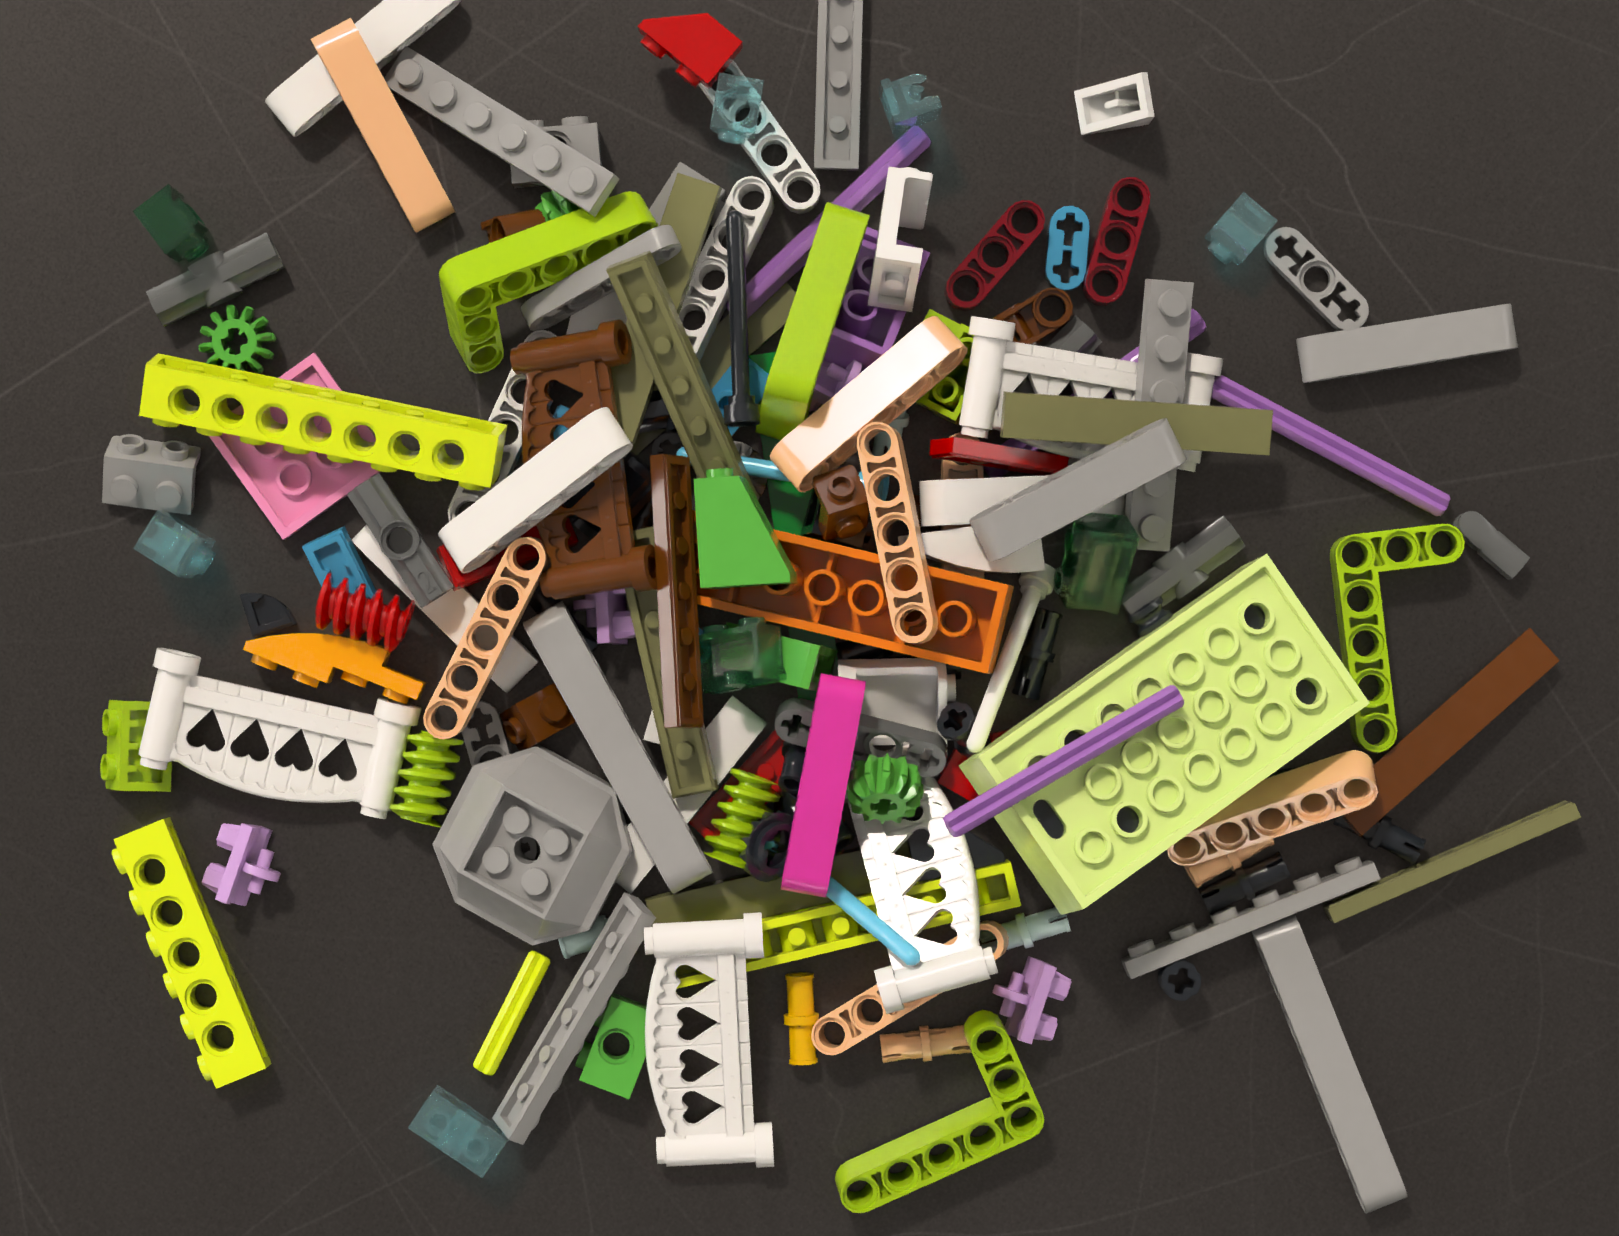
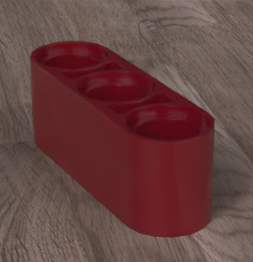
[1082,177,1151,306]
[944,200,1045,311]

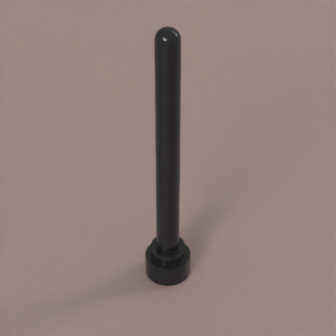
[724,210,760,427]

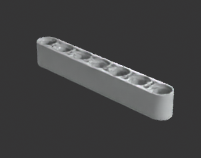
[523,601,713,895]
[1251,914,1408,1214]

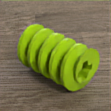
[389,730,464,828]
[703,768,781,869]

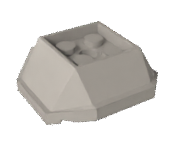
[432,745,633,946]

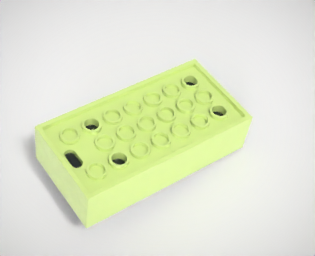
[958,554,1370,915]

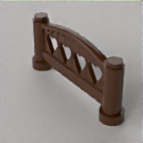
[510,319,657,600]

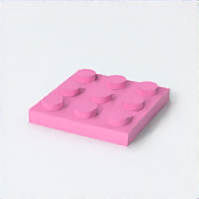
[209,353,381,540]

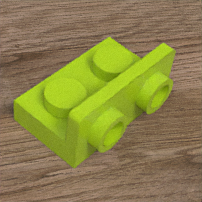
[100,700,172,792]

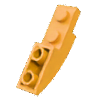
[243,633,427,705]

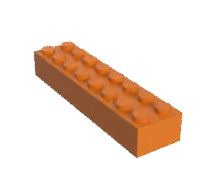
[653,510,1014,674]

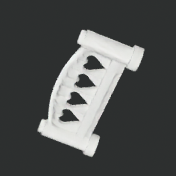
[959,316,1223,472]
[138,648,421,819]
[844,744,998,1014]
[644,912,774,1168]

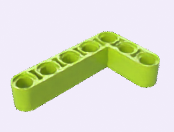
[439,191,659,373]
[755,202,870,440]
[1330,524,1465,753]
[835,1010,1044,1214]

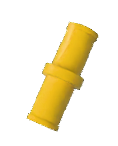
[784,972,819,1065]

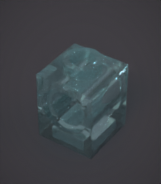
[710,73,764,144]
[1204,192,1277,265]

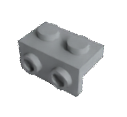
[102,434,201,515]

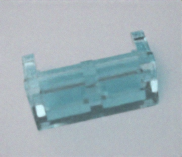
[878,74,942,134]

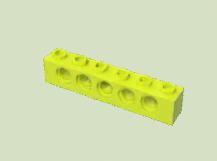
[112,817,272,1089]

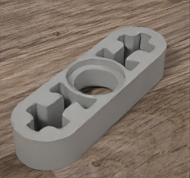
[1263,227,1369,331]

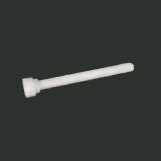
[967,563,1058,753]

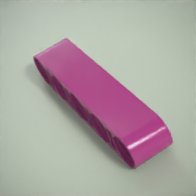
[781,673,866,898]

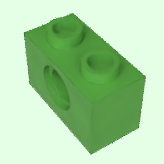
[575,993,647,1099]

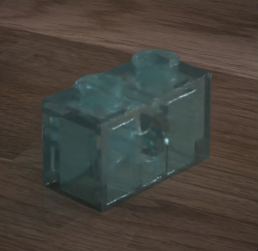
[133,510,216,579]
[408,1085,508,1178]

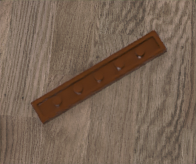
[650,454,704,729]
[1341,628,1560,837]

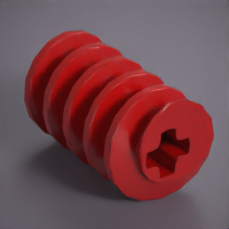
[315,572,415,653]

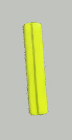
[473,950,550,1076]

